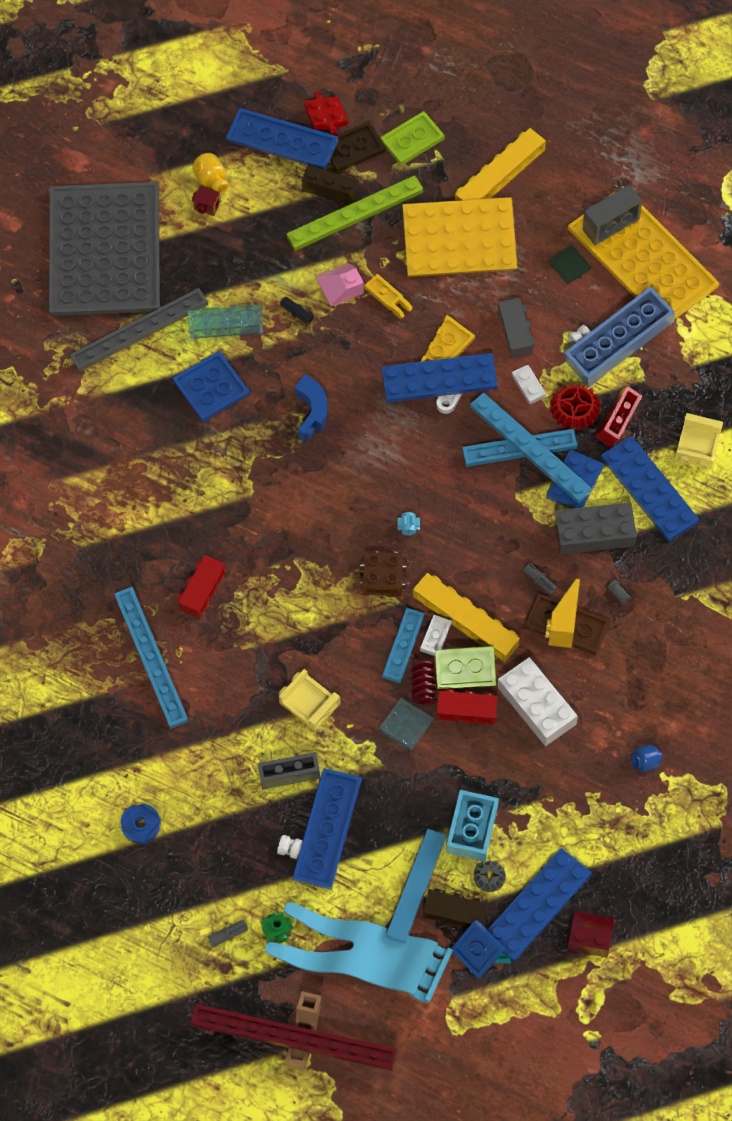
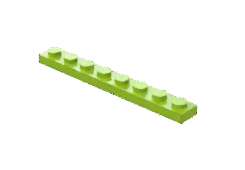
[286,175,423,251]

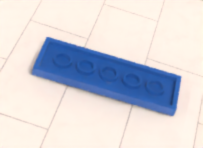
[226,108,339,170]
[381,353,498,403]
[601,436,700,542]
[293,768,362,890]
[488,848,592,962]

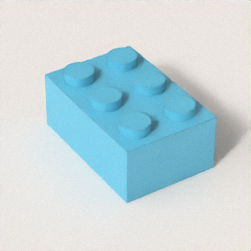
[446,790,499,862]

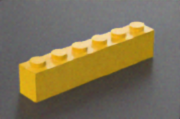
[455,128,546,201]
[413,573,520,663]

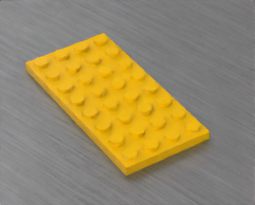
[568,186,720,319]

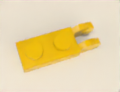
[364,274,413,319]

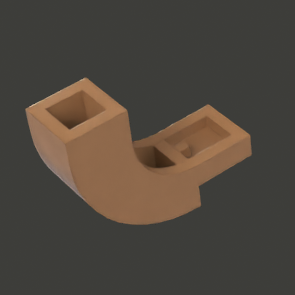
[285,991,322,1070]

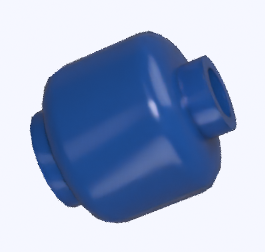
[631,744,662,772]

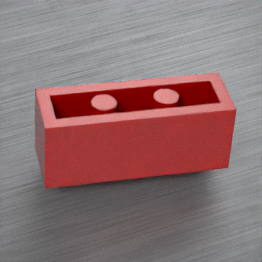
[595,386,642,447]
[177,555,226,619]
[437,689,498,725]

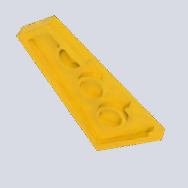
[421,315,475,362]

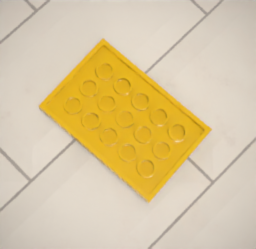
[403,197,517,277]

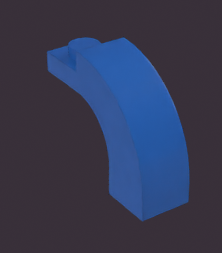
[295,374,328,442]

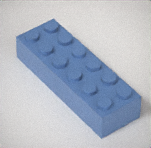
[564,286,675,387]

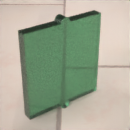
[548,245,592,284]

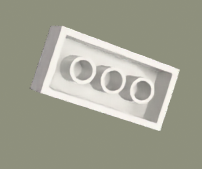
[498,657,578,746]

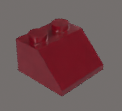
[568,911,614,958]

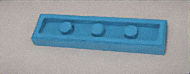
[382,608,425,684]

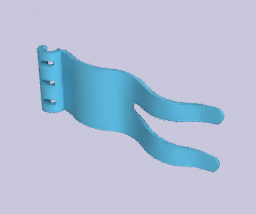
[265,903,453,1003]

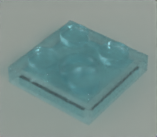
[379,698,434,752]

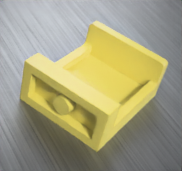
[675,413,723,469]
[279,669,341,731]

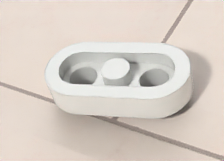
[436,393,463,414]

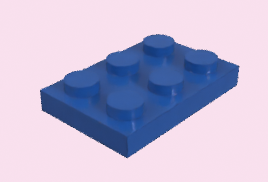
[546,449,604,509]

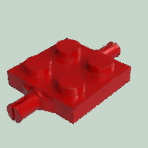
[303,91,348,136]

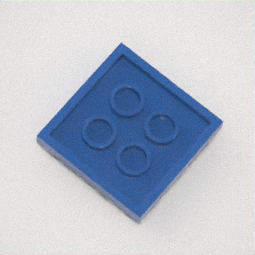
[172,351,250,423]

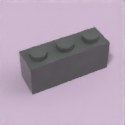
[498,298,535,358]
[257,752,320,790]

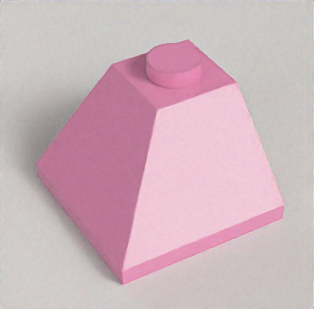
[316,263,364,307]

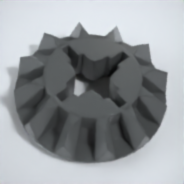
[474,860,506,892]

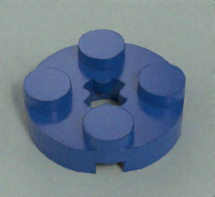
[121,804,161,845]

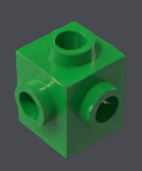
[260,912,293,943]

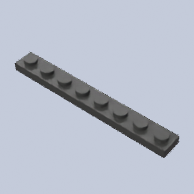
[70,288,208,372]

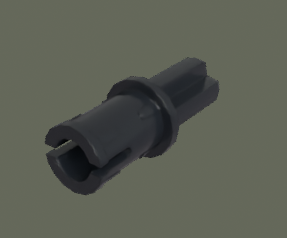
[280,297,314,325]

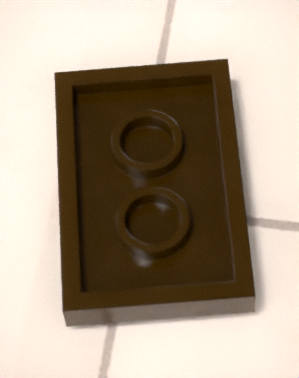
[330,122,385,173]

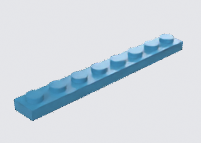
[470,392,592,504]
[114,587,188,729]

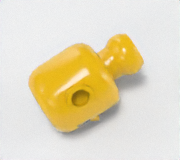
[192,153,228,194]

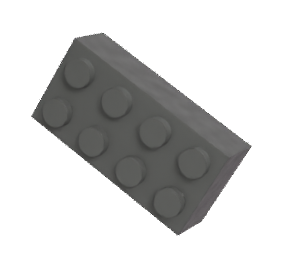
[554,502,637,555]

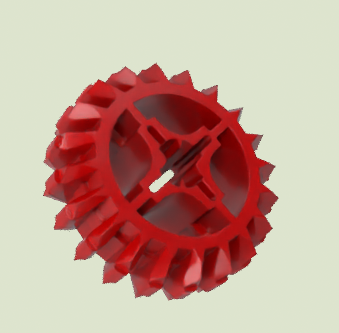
[550,382,600,431]

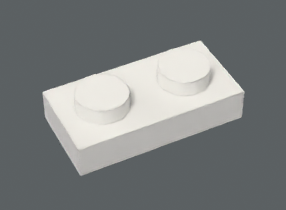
[512,365,546,405]
[420,615,452,656]

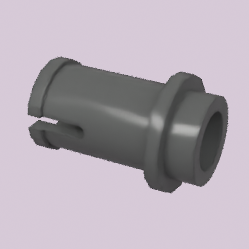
[607,580,631,605]

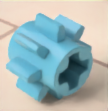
[397,512,420,536]

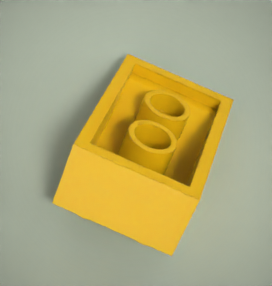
[545,579,580,648]

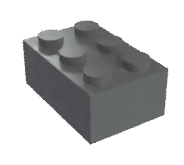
[582,184,642,245]

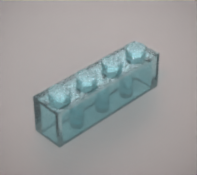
[188,304,263,339]

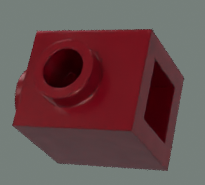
[192,186,221,216]

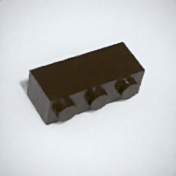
[302,165,359,205]
[423,888,488,929]

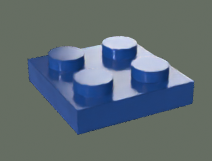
[451,920,505,979]

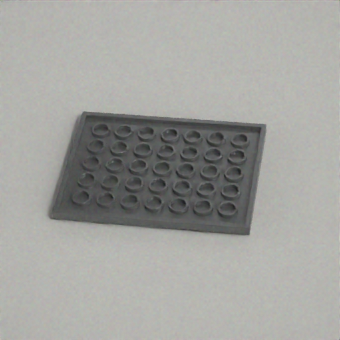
[49,182,160,316]

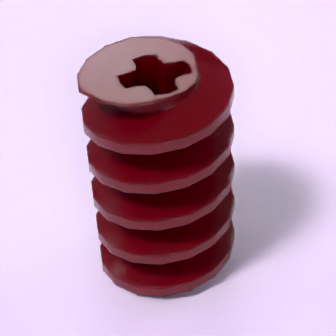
[410,661,437,705]

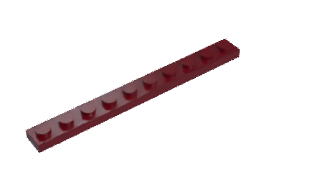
[191,1004,397,1071]

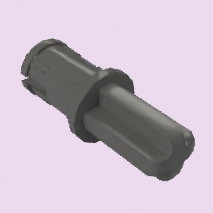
[523,563,557,595]
[207,920,248,948]

